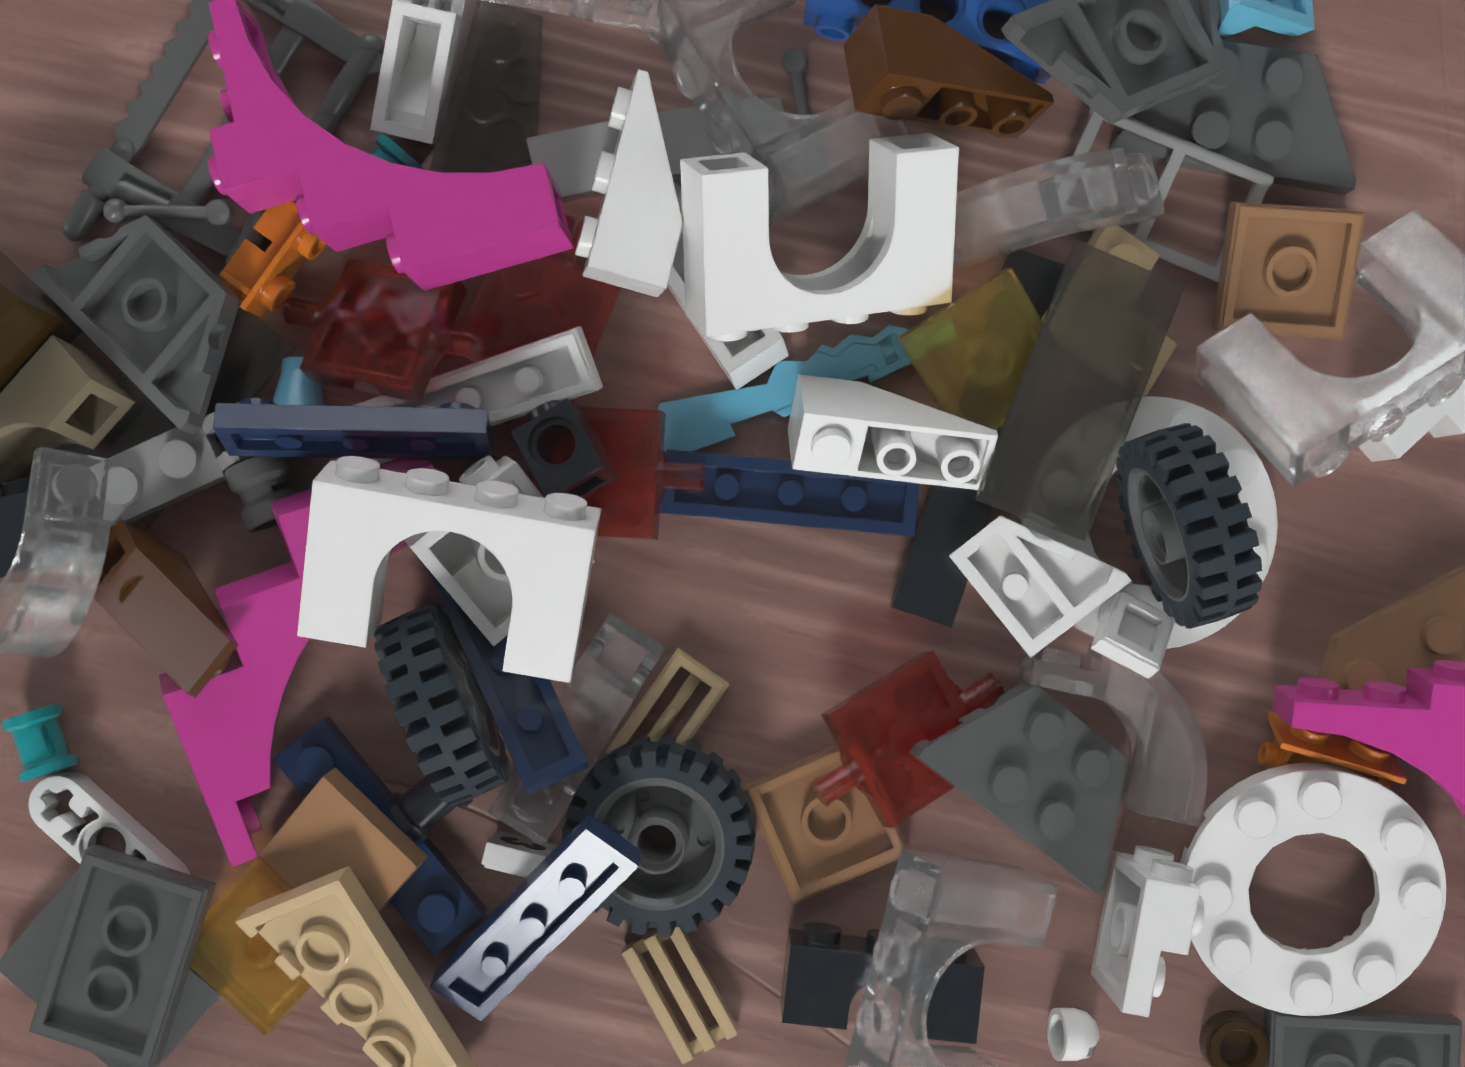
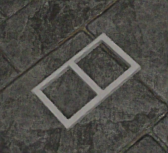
[1047,107,1274,282]

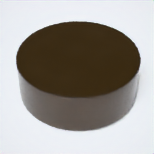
[1199,1010,1269,1067]

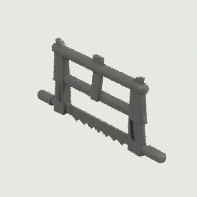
[62,0,384,265]

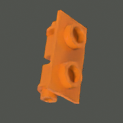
[219,200,327,319]
[1257,711,1407,788]

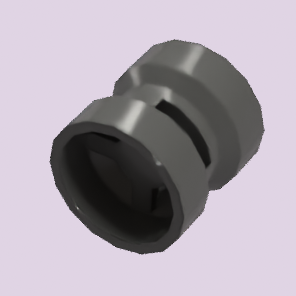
[224,456,302,533]

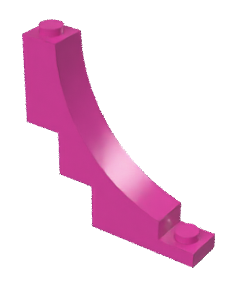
[159,459,446,867]

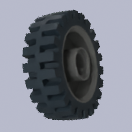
[1116,423,1262,629]
[374,603,511,806]
[562,736,756,937]

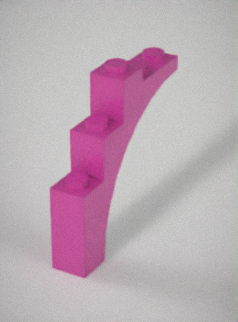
[208,0,574,291]
[1272,660,1465,818]

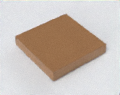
[1212,201,1366,340]
[743,735,910,904]
[259,767,428,912]

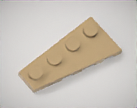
[235,866,476,1067]

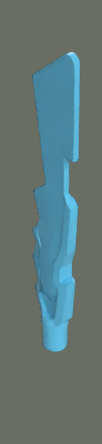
[634,317,956,470]

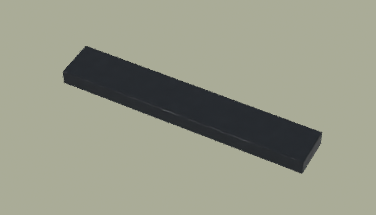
[889,247,1072,628]

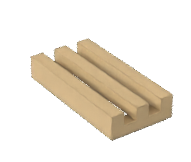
[606,647,730,754]
[621,927,738,1065]

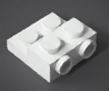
[404,455,595,646]
[1091,846,1204,1017]

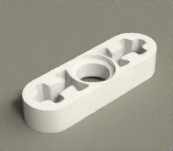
[28,771,191,875]

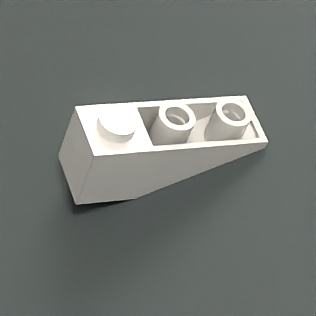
[575,69,683,297]
[787,374,998,490]

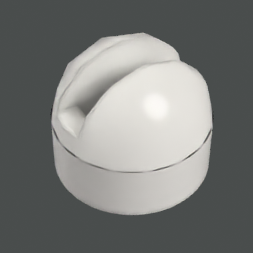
[1047,1008,1100,1061]

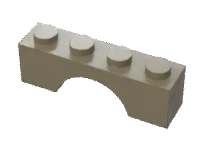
[0,335,135,496]

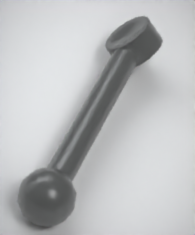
[782,49,823,180]
[103,198,235,225]

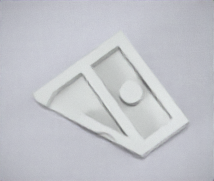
[949,515,1132,658]

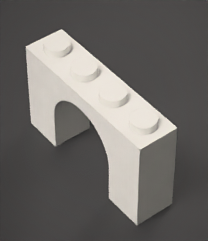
[680,133,959,341]
[297,456,602,683]

